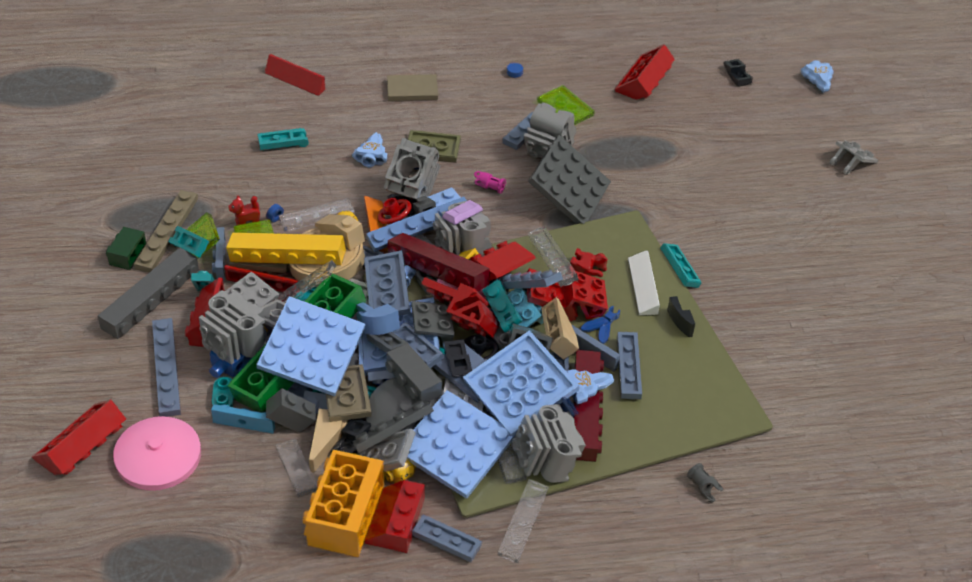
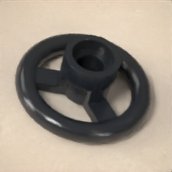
[464,334,499,360]

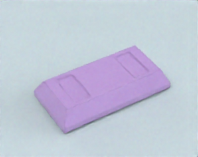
[442,200,483,225]

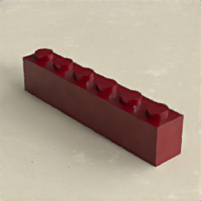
[388,233,490,292]
[573,350,604,462]

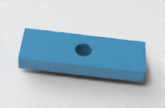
[211,404,276,434]

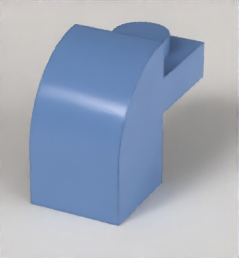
[356,302,400,335]

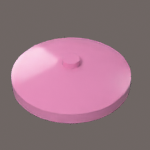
[113,417,201,491]

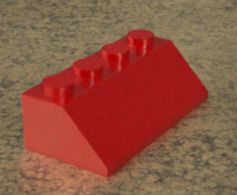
[614,44,675,100]
[32,400,126,475]

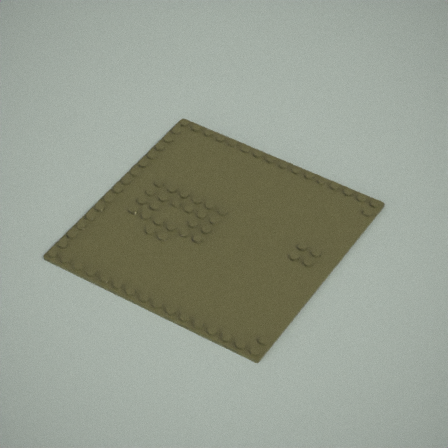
[362,210,773,518]

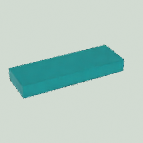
[660,243,702,288]

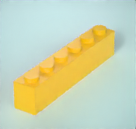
[226,232,346,265]

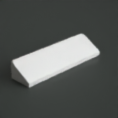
[628,251,660,315]

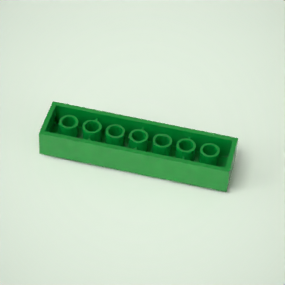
[227,273,366,413]

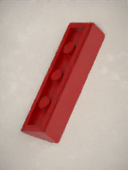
[265,54,325,96]
[224,265,302,295]

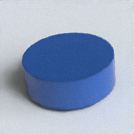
[507,63,523,78]
[266,204,284,222]

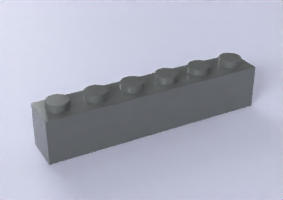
[97,248,199,339]

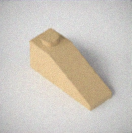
[315,214,365,250]
[541,297,579,360]
[309,409,348,472]

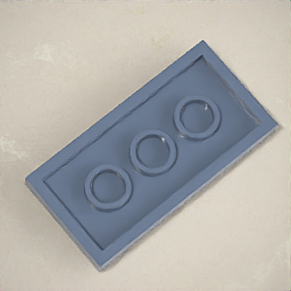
[364,250,411,316]

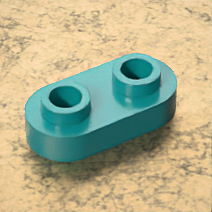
[212,377,234,408]

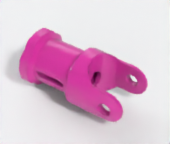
[474,171,506,194]

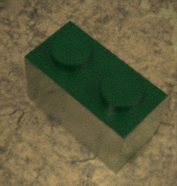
[106,227,147,270]

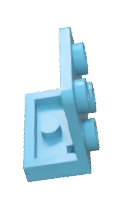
[490,288,544,332]

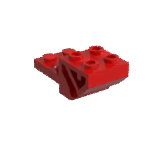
[527,268,608,321]
[421,277,498,338]

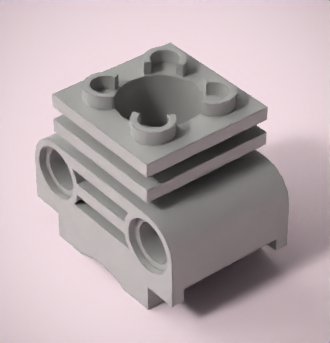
[524,102,577,158]
[384,138,441,201]
[433,201,492,255]
[199,290,267,365]
[512,404,585,482]

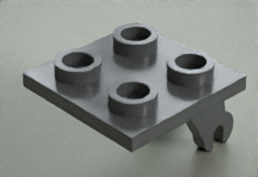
[411,301,454,345]

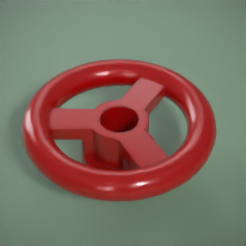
[378,198,412,224]

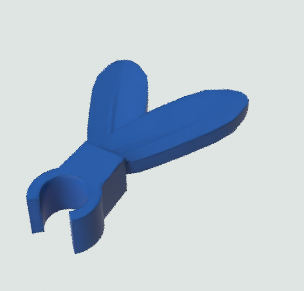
[581,306,620,344]

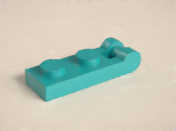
[258,128,309,150]
[168,226,209,258]
[482,279,523,333]

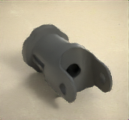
[687,463,724,502]

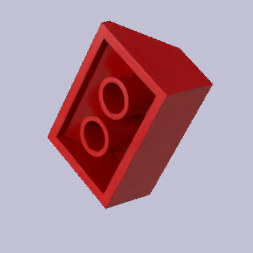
[470,241,536,281]
[185,278,224,347]
[364,480,425,553]

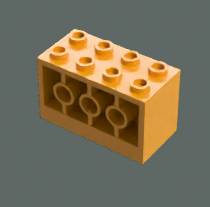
[303,450,384,558]

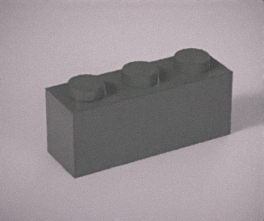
[385,343,442,402]

